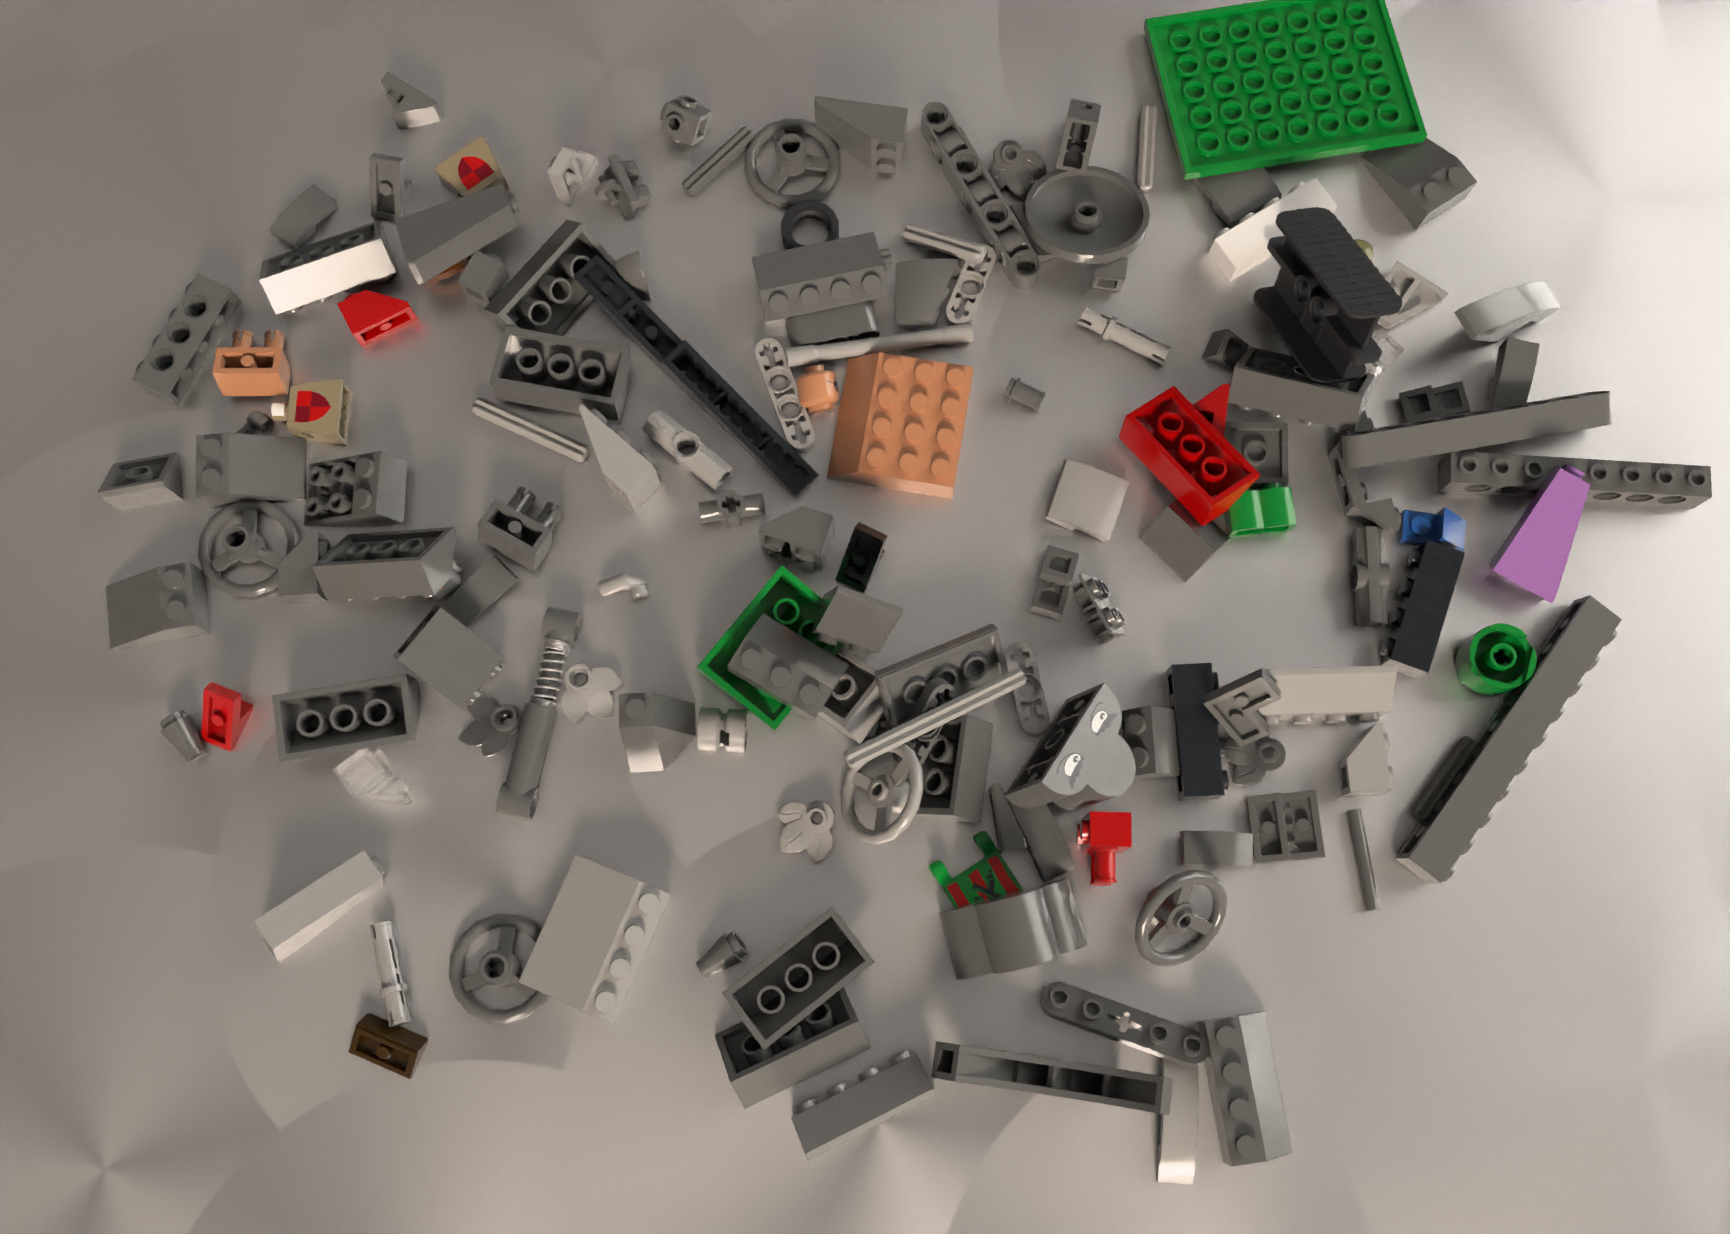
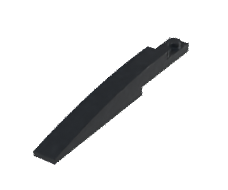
[574,255,819,497]

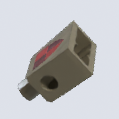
[434,135,509,198]
[271,378,351,446]

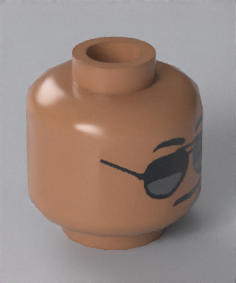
[796,365,840,413]

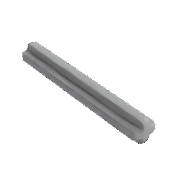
[472,398,589,462]

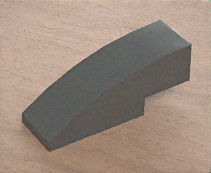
[1485,337,1540,444]

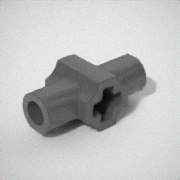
[699,490,765,526]

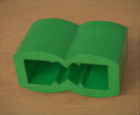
[1225,483,1297,537]

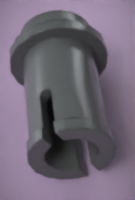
[1003,377,1046,411]

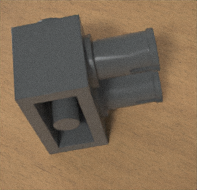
[478,487,564,572]

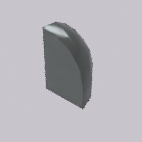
[612,251,651,301]

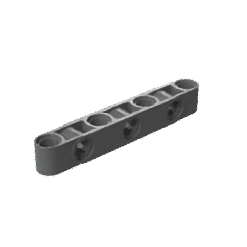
[921,102,1040,290]

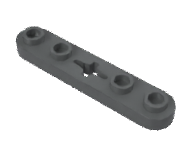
[1041,982,1208,1067]

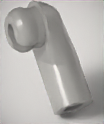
[598,573,648,600]

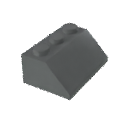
[727,614,849,722]
[909,715,994,823]

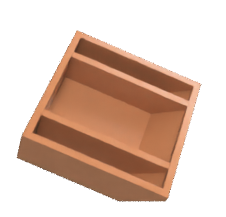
[827,352,974,499]

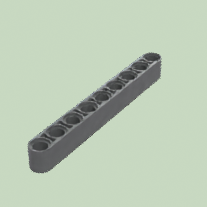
[1341,391,1612,468]

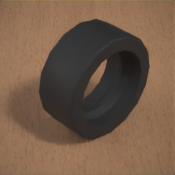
[781,200,839,250]

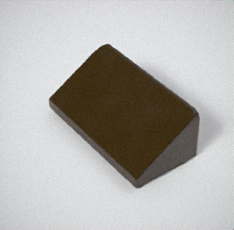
[349,1013,428,1079]

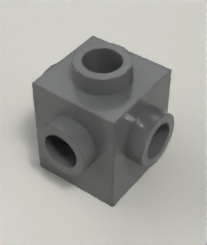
[660,95,712,146]

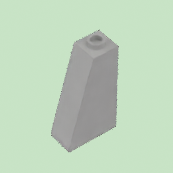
[253,850,385,963]

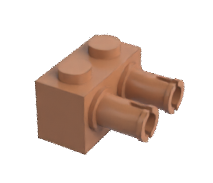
[212,330,291,396]

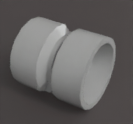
[697,707,748,753]

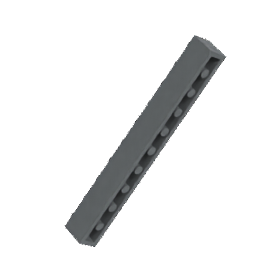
[1395,595,1622,883]

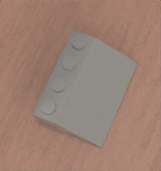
[518,854,671,1024]

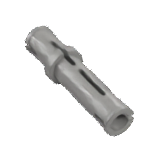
[1078,306,1171,365]
[369,921,412,1027]

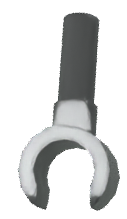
[236,410,273,434]

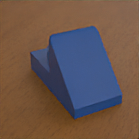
[1398,508,1466,552]

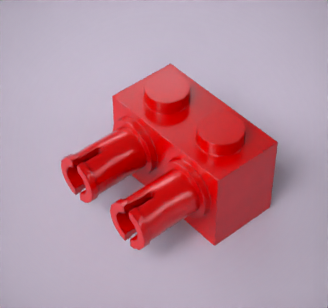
[1076,811,1132,886]

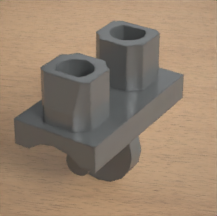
[595,154,651,220]

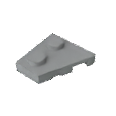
[547,147,597,207]

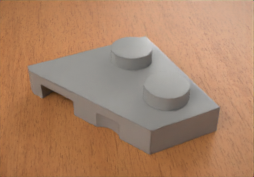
[1378,261,1448,329]

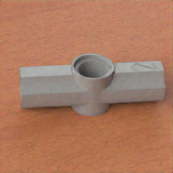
[642,409,733,490]

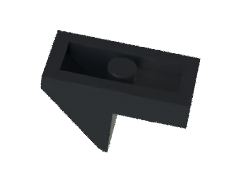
[836,522,888,593]

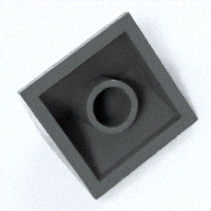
[98,452,183,511]
[1139,500,1231,583]

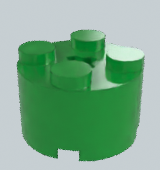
[1456,623,1537,696]

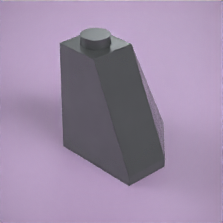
[619,692,696,773]

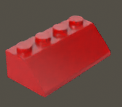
[1119,386,1260,526]

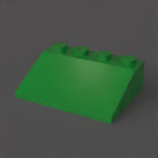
[695,565,845,731]

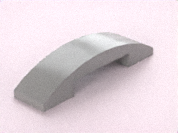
[1156,1057,1199,1184]

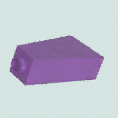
[1489,464,1590,603]

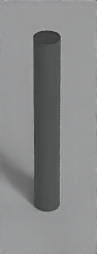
[1348,809,1380,911]

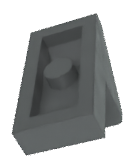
[381,72,444,130]
[369,153,413,220]

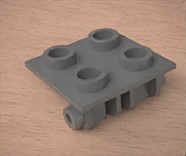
[1073,573,1126,644]

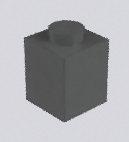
[458,251,510,305]

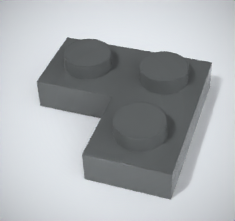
[1203,668,1281,747]

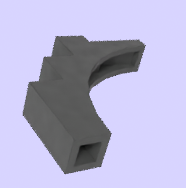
[931,1041,1173,1115]

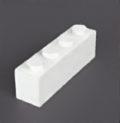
[1208,178,1338,282]

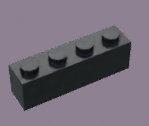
[1380,540,1465,679]
[1166,663,1229,801]

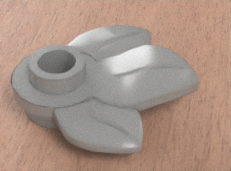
[561,663,622,724]
[776,800,835,864]

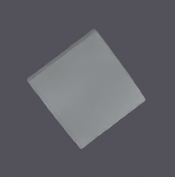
[1044,459,1130,542]

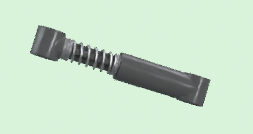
[496,607,583,821]

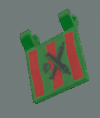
[929,831,1023,908]

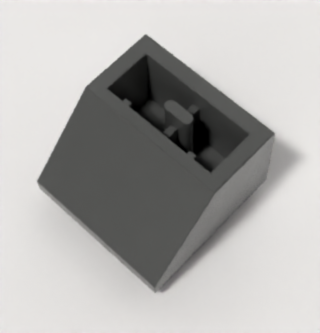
[758,506,835,570]
[1118,705,1180,780]

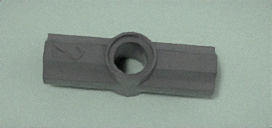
[1350,526,1391,628]

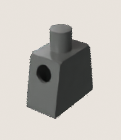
[1056,99,1101,174]

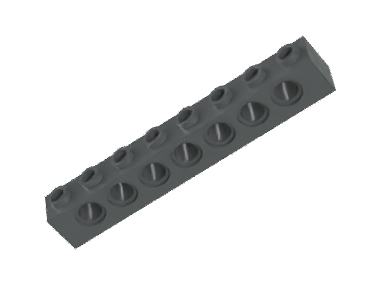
[1438,451,1712,508]

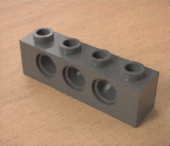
[132,273,242,406]

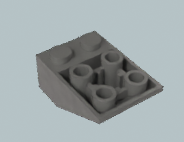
[304,451,408,527]

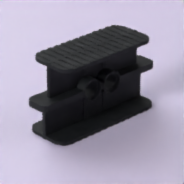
[1253,207,1402,385]

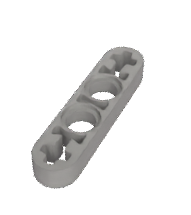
[754,338,815,454]

